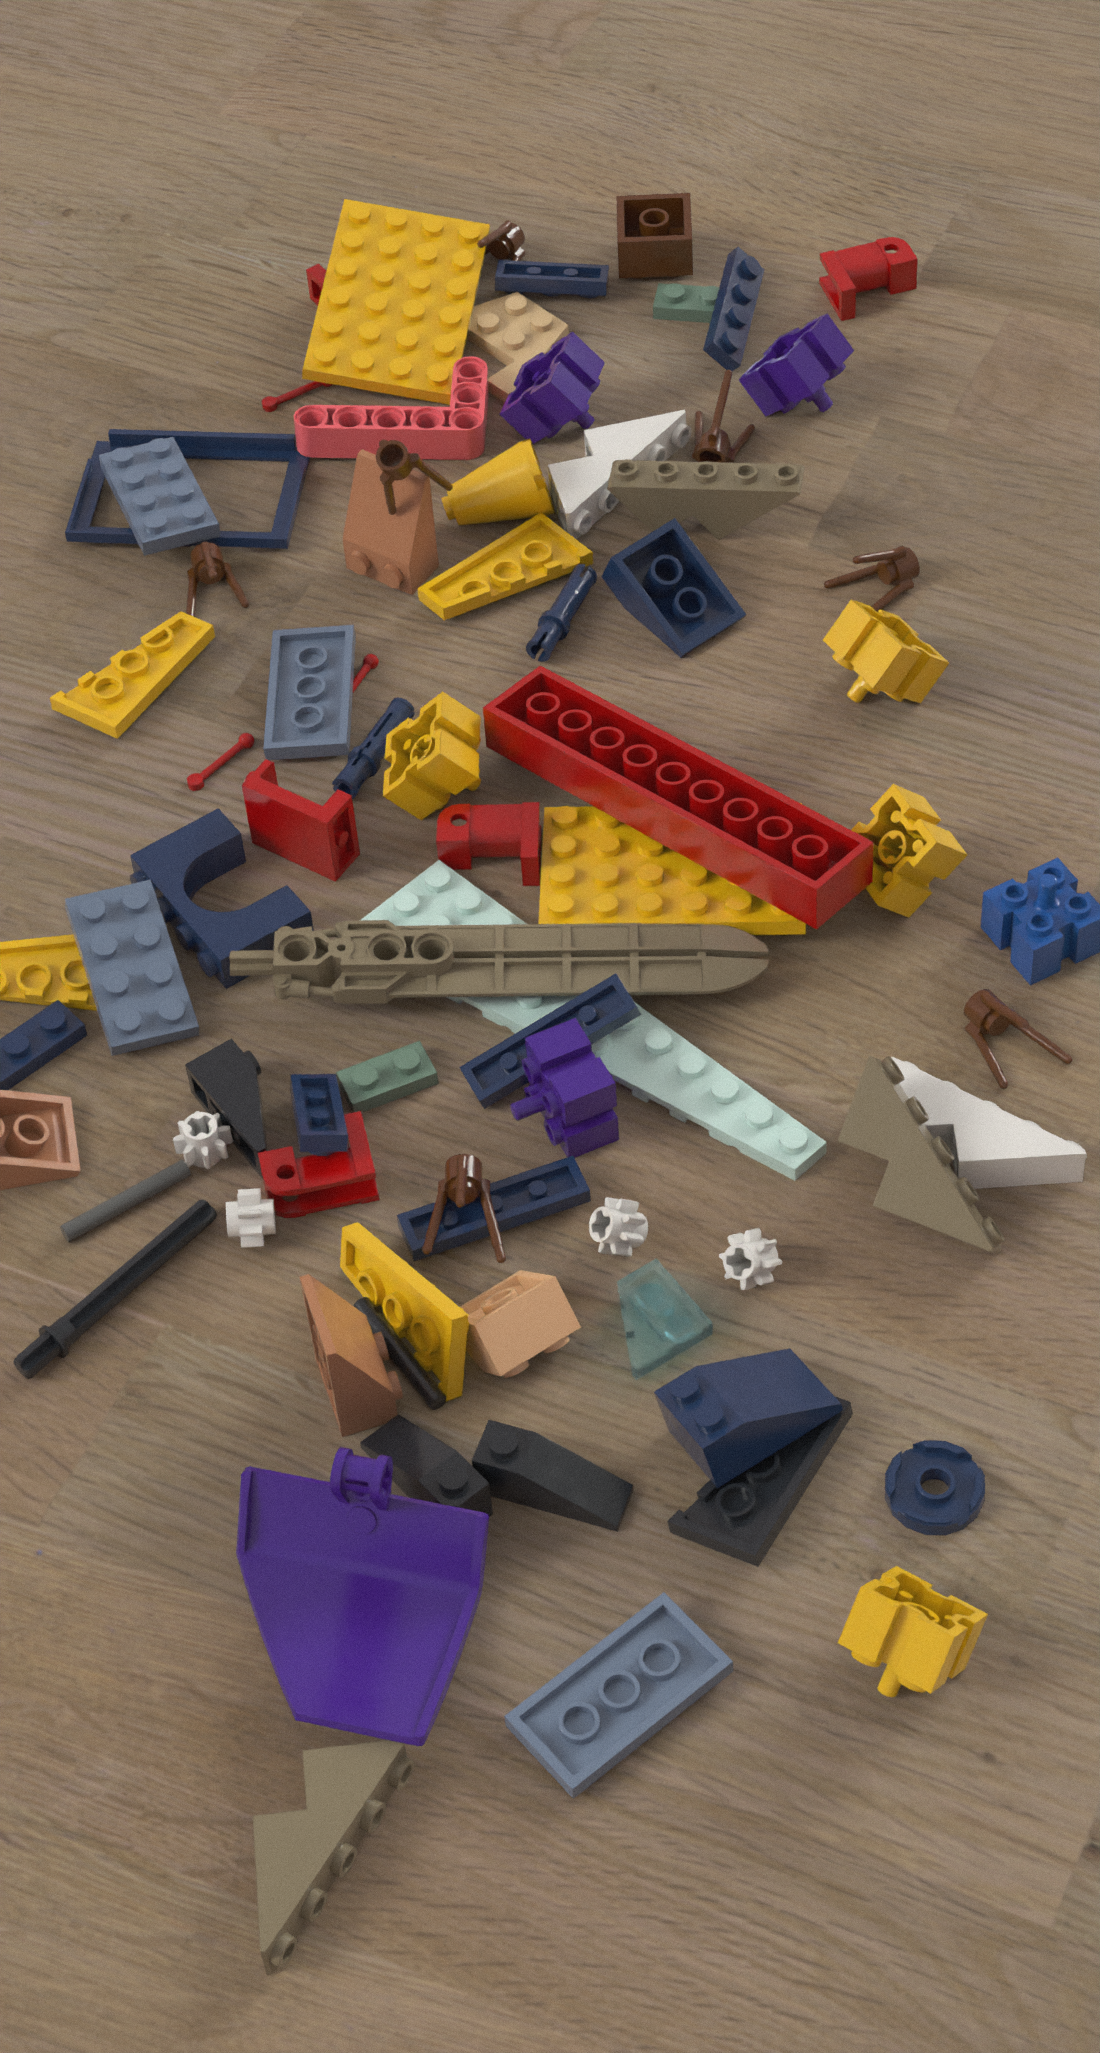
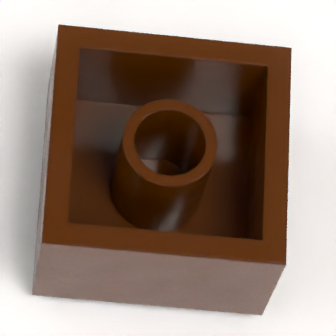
[616,193,693,279]

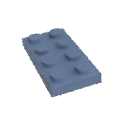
[99,437,220,556]
[263,625,356,760]
[65,880,199,1056]
[504,1592,733,1799]

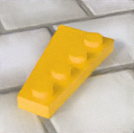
[418,513,594,621]
[50,611,215,739]
[0,934,97,1011]
[340,1222,469,1402]

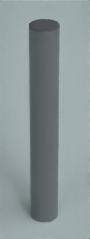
[60,1160,191,1242]

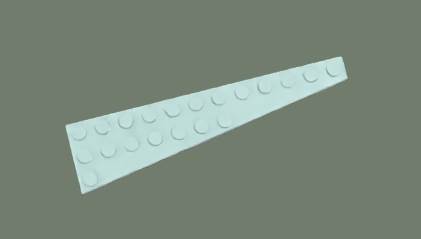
[361,860,827,1181]

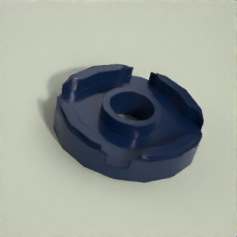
[885,1440,985,1535]

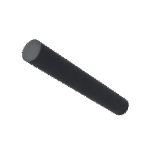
[353,1297,447,1410]

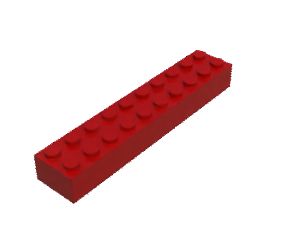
[483,665,874,930]

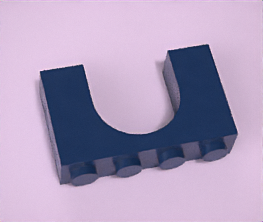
[130,808,314,989]

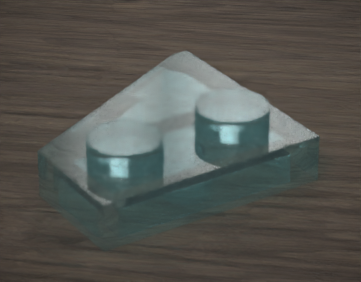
[617,1258,713,1380]

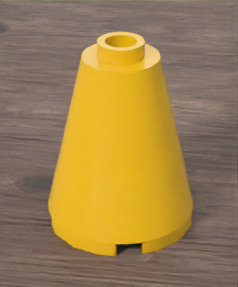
[441,439,555,526]

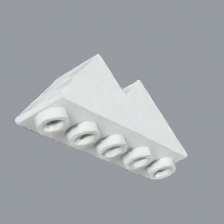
[548,410,691,539]
[891,1057,1087,1189]

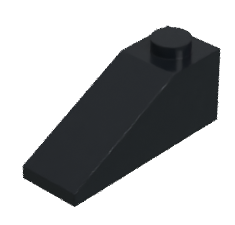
[185,1038,268,1179]
[360,1414,493,1517]
[471,1420,634,1532]

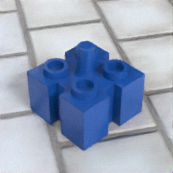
[980,857,1100,986]

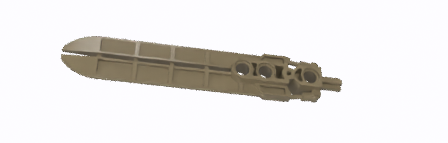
[229,920,769,1004]

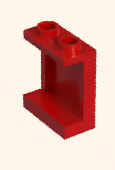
[242,759,360,882]

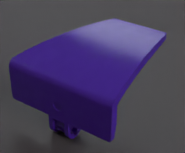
[236,1447,489,1746]

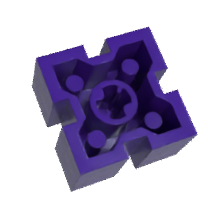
[739,313,854,417]
[499,332,605,444]
[510,1018,619,1158]

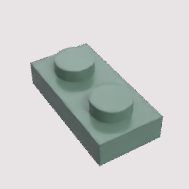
[653,283,719,323]
[336,1041,439,1113]

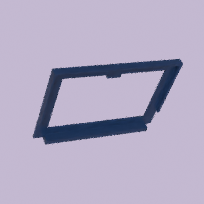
[65,429,310,549]

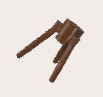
[477,220,525,261]
[692,370,755,463]
[376,440,453,515]
[186,542,249,617]
[824,545,920,612]
[964,989,1073,1089]
[422,1154,506,1263]

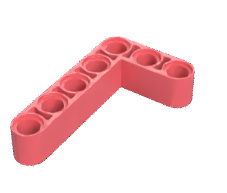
[294,356,489,460]

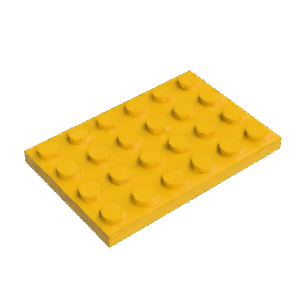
[302,199,490,405]
[538,803,806,935]

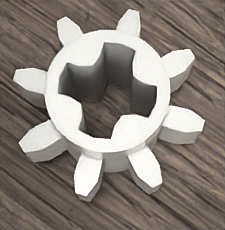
[173,1111,233,1169]
[226,1188,276,1248]
[589,1197,648,1257]
[719,1228,782,1290]

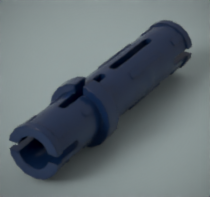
[526,564,597,662]
[332,697,415,799]

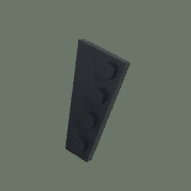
[667,1397,853,1567]

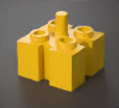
[823,599,949,703]
[383,691,481,821]
[851,784,967,918]
[838,1566,988,1698]

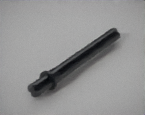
[13,1199,217,1379]

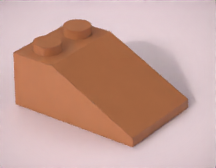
[343,449,439,595]
[0,1090,81,1190]
[299,1274,403,1437]

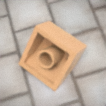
[460,1270,581,1378]

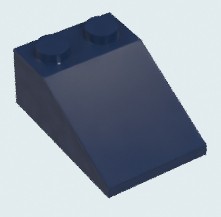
[601,518,747,658]
[654,1348,843,1488]

